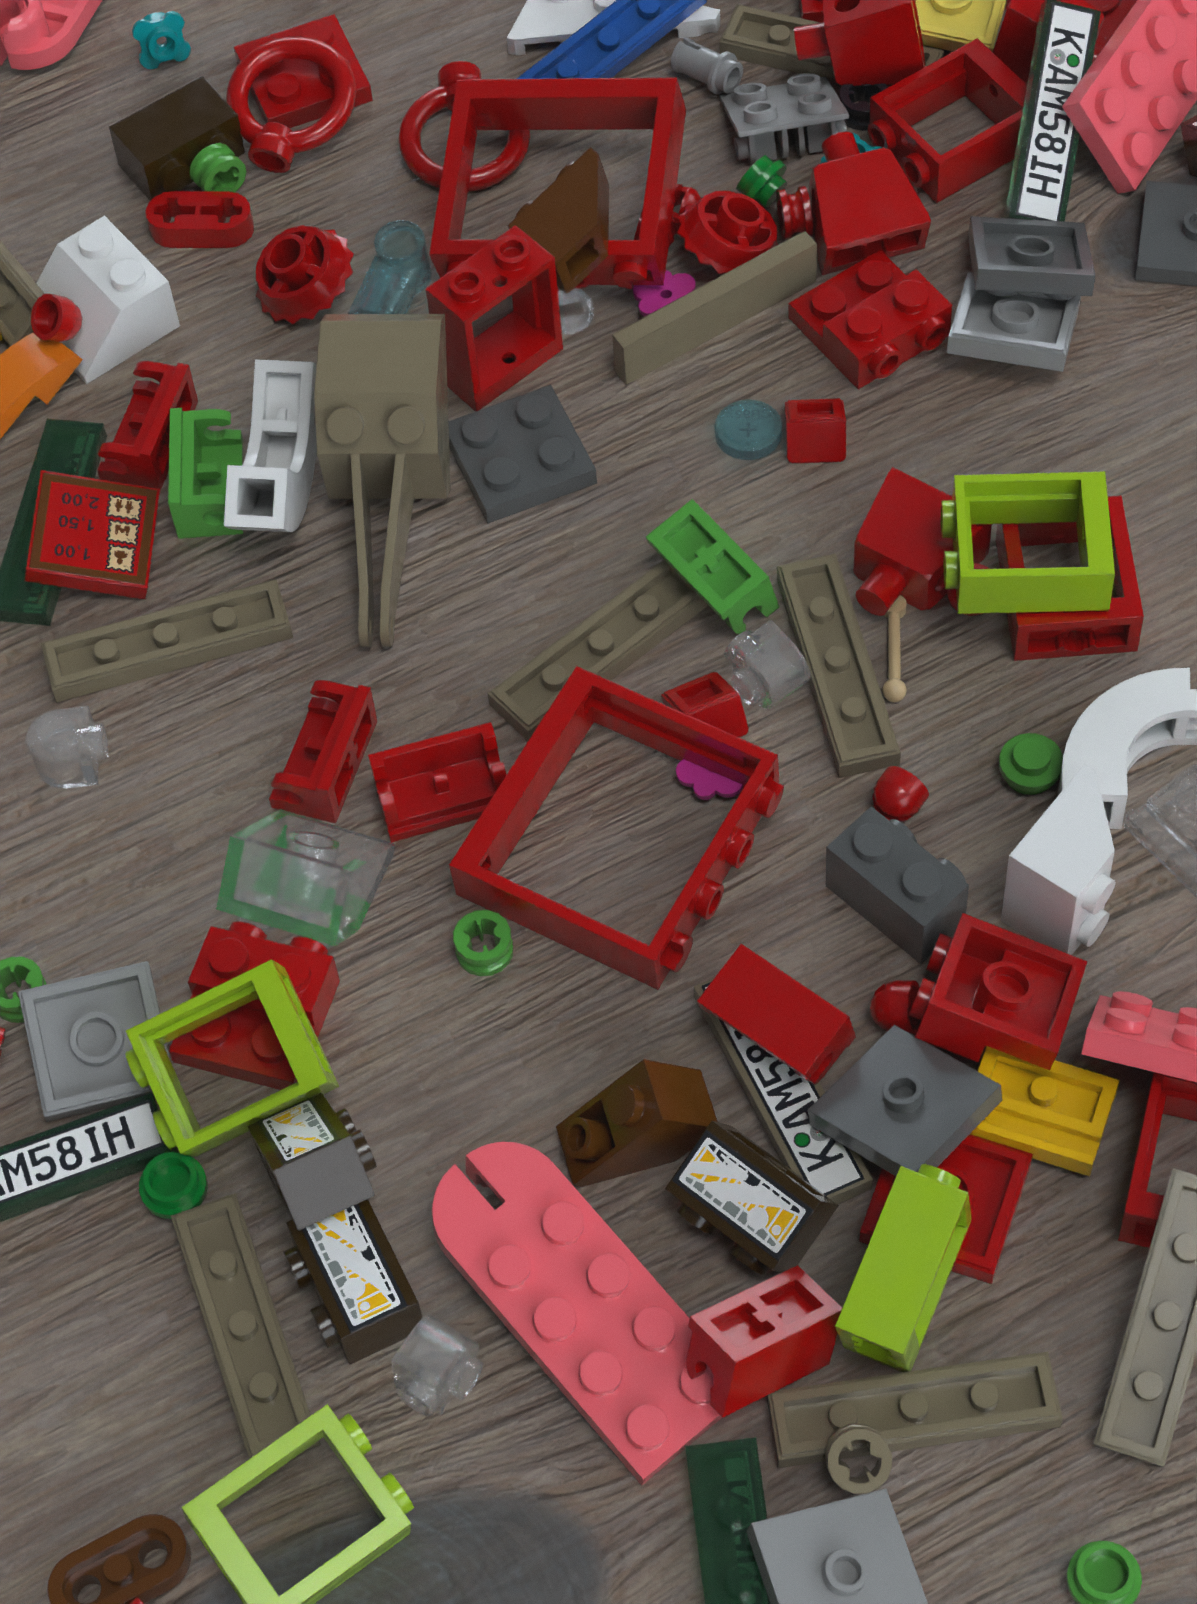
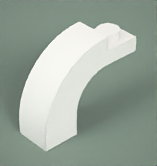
[224,359,317,532]
[1058,668,1197,829]

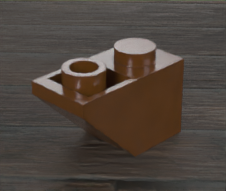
[507,147,609,295]
[556,1059,718,1187]

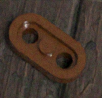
[47,1514,191,1604]

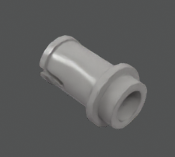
[671,38,743,95]

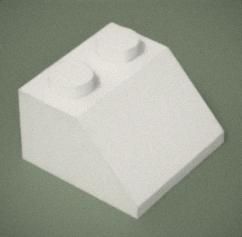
[36,215,180,385]
[1001,763,1116,955]

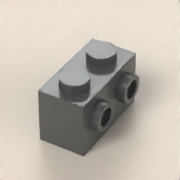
[825,806,969,964]

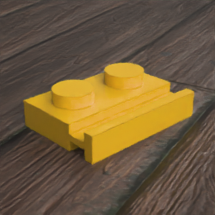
[970,1046,1120,1177]

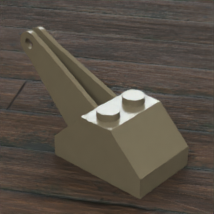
[314,314,451,647]

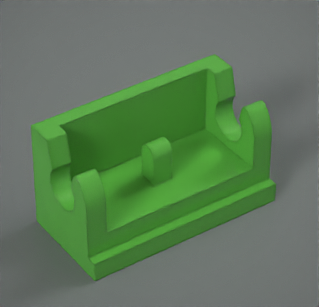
[168,408,243,539]
[646,499,780,634]

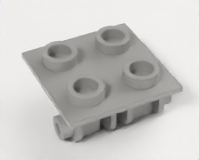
[719,73,849,164]

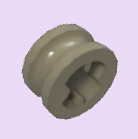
[825,1423,892,1494]

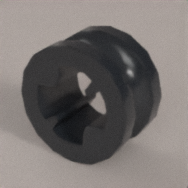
[839,83,888,131]

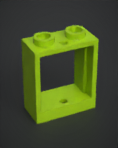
[941,471,1115,614]
[125,959,339,1157]
[835,1164,972,1372]
[182,1404,414,1604]

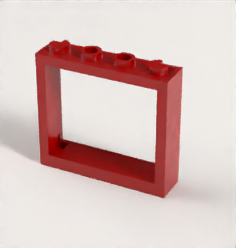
[429,77,686,289]
[449,666,784,990]

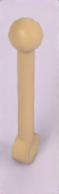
[882,595,907,703]

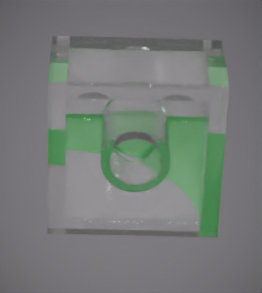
[216,809,396,948]

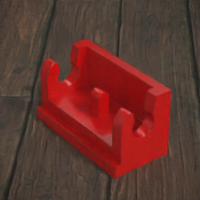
[97,361,198,491]
[269,680,378,824]
[368,722,506,843]
[697,944,856,1085]
[686,1265,842,1418]

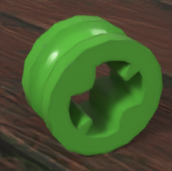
[189,143,247,192]
[453,910,513,976]
[0,956,47,1023]

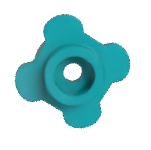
[132,11,191,69]

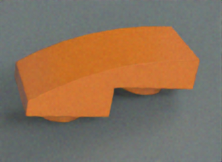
[0,332,83,440]

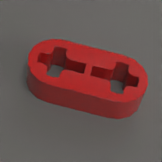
[145,191,254,248]

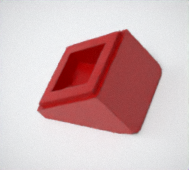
[785,398,846,463]
[661,672,749,738]

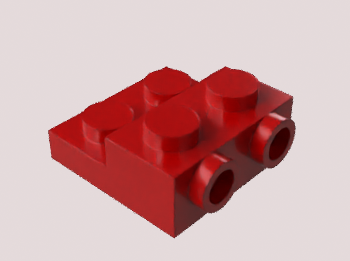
[788,250,952,390]
[909,913,1088,1071]
[169,921,340,1090]

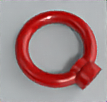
[226,37,356,173]
[399,61,530,192]

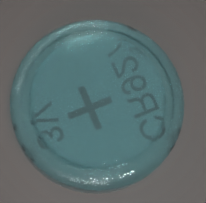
[715,399,782,460]

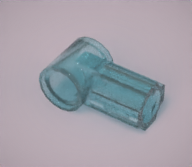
[348,220,432,314]

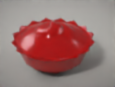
[677,191,778,274]
[255,225,354,324]

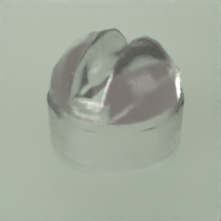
[558,287,594,334]

